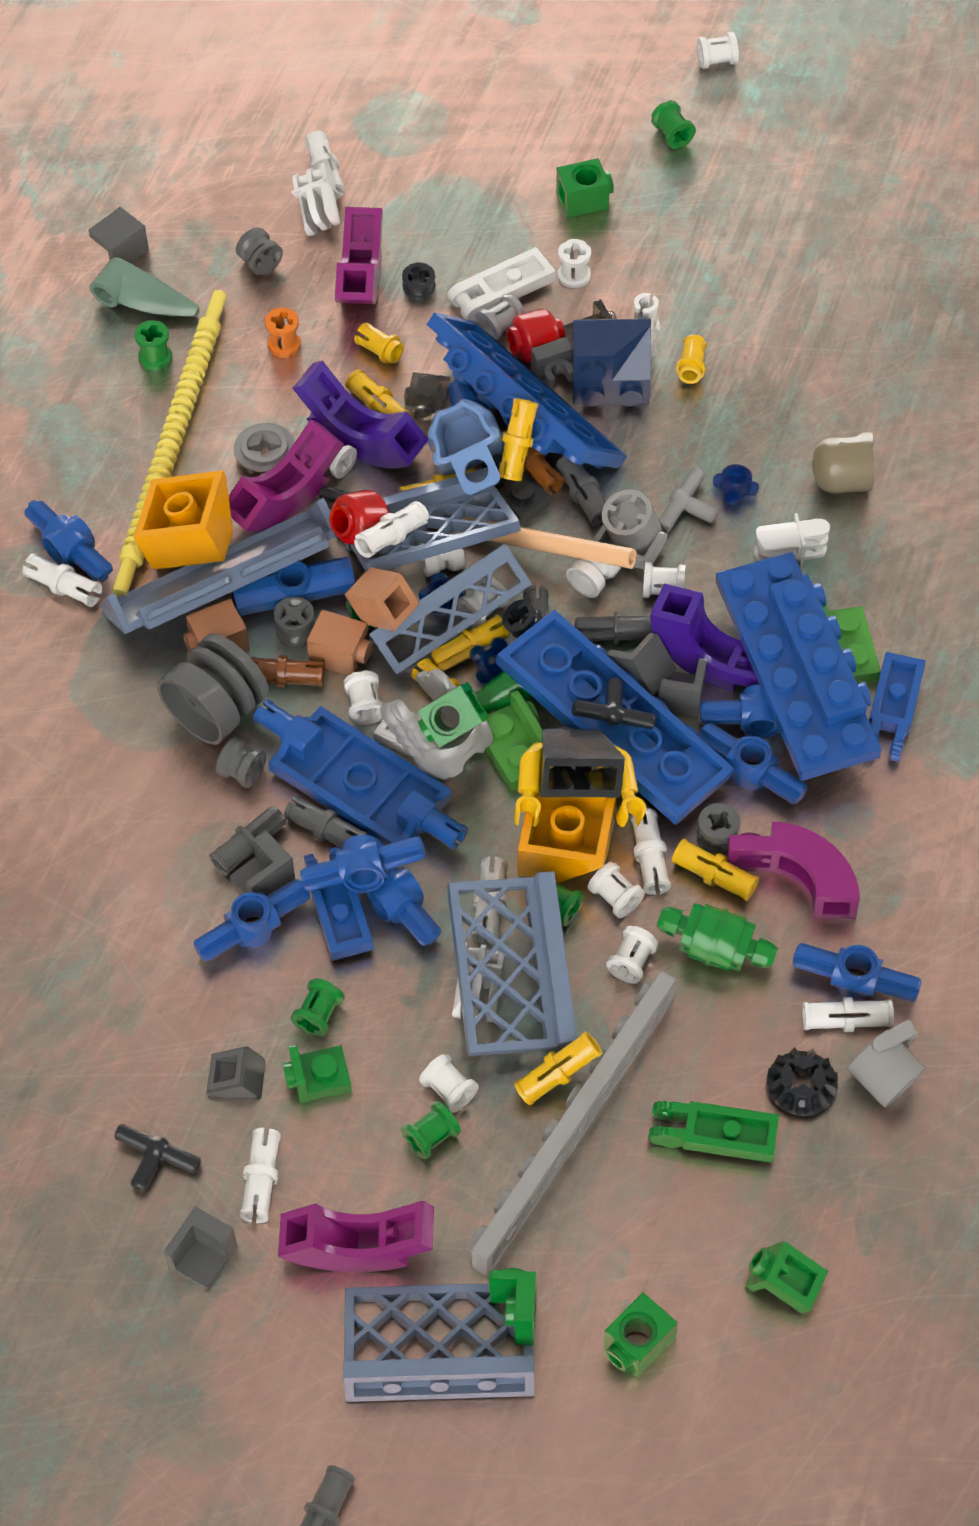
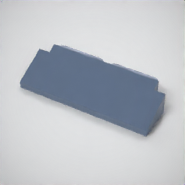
[100,498,337,634]

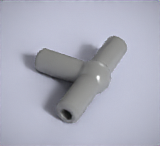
[659,467,718,533]

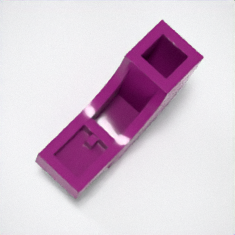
[335,206,383,304]
[229,419,344,532]
[727,821,860,920]
[278,1200,434,1272]

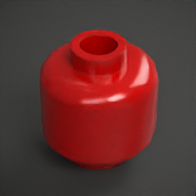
[506,308,565,363]
[329,490,390,545]

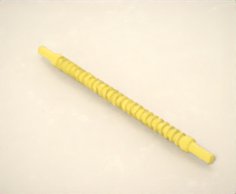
[112,290,227,597]

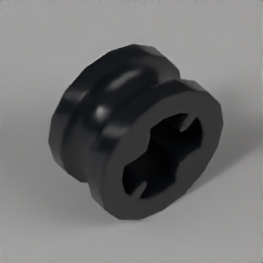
[402,262,436,298]
[502,599,544,639]

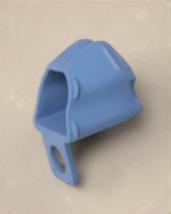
[428,399,505,495]

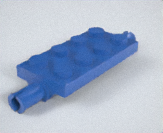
[253,699,468,850]

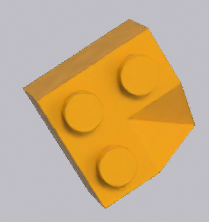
[133,470,233,570]
[518,794,616,882]

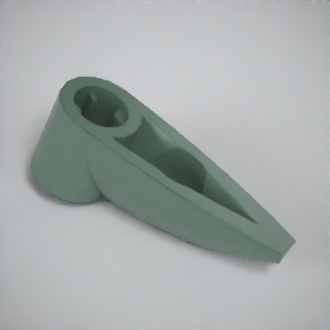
[89,257,200,316]

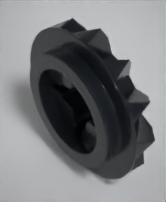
[766,1047,838,1116]

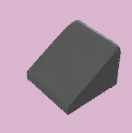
[206,1046,265,1099]

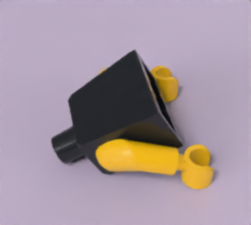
[513,726,646,827]

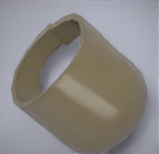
[812,431,874,494]

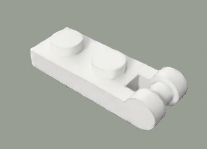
[447,247,556,323]

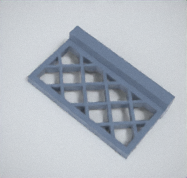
[345,467,521,571]
[447,871,577,1056]
[343,1283,534,1402]

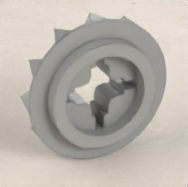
[234,423,295,475]

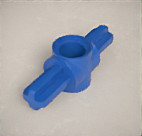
[24,500,113,582]
[699,684,780,739]
[698,723,807,804]
[300,835,426,893]
[367,867,441,946]
[193,879,310,961]
[793,943,921,1002]

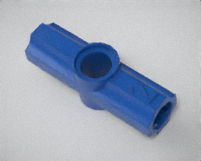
[232,556,355,616]

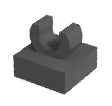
[531,337,573,388]

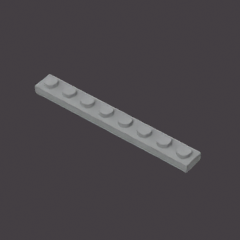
[469,971,676,1278]

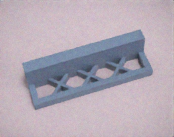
[369,544,532,675]

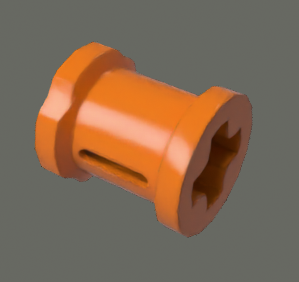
[265,308,301,358]

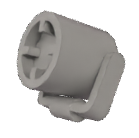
[593,489,667,570]
[847,1020,926,1108]

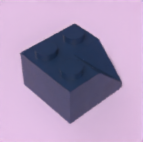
[572,319,651,406]

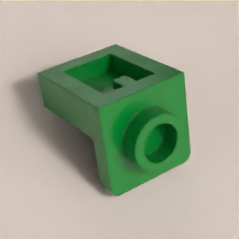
[282,1044,352,1103]
[745,1241,828,1313]
[489,1268,537,1346]

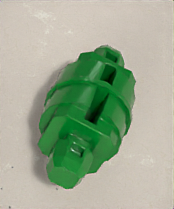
[656,903,778,972]

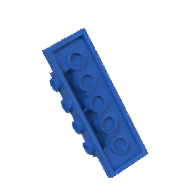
[426,312,627,469]
[716,551,881,781]
[496,609,735,825]

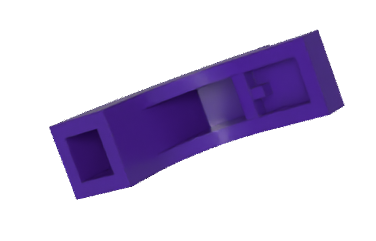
[292,360,428,468]
[650,583,759,693]

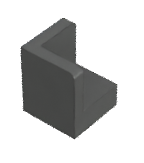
[89,207,149,264]
[606,633,677,696]
[659,658,707,719]
[230,830,295,896]
[164,1206,237,1289]

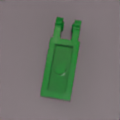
[648,1100,779,1163]

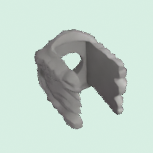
[380,669,493,780]

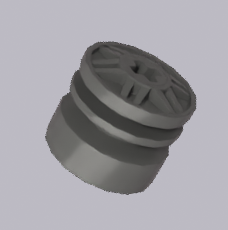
[157,633,269,745]

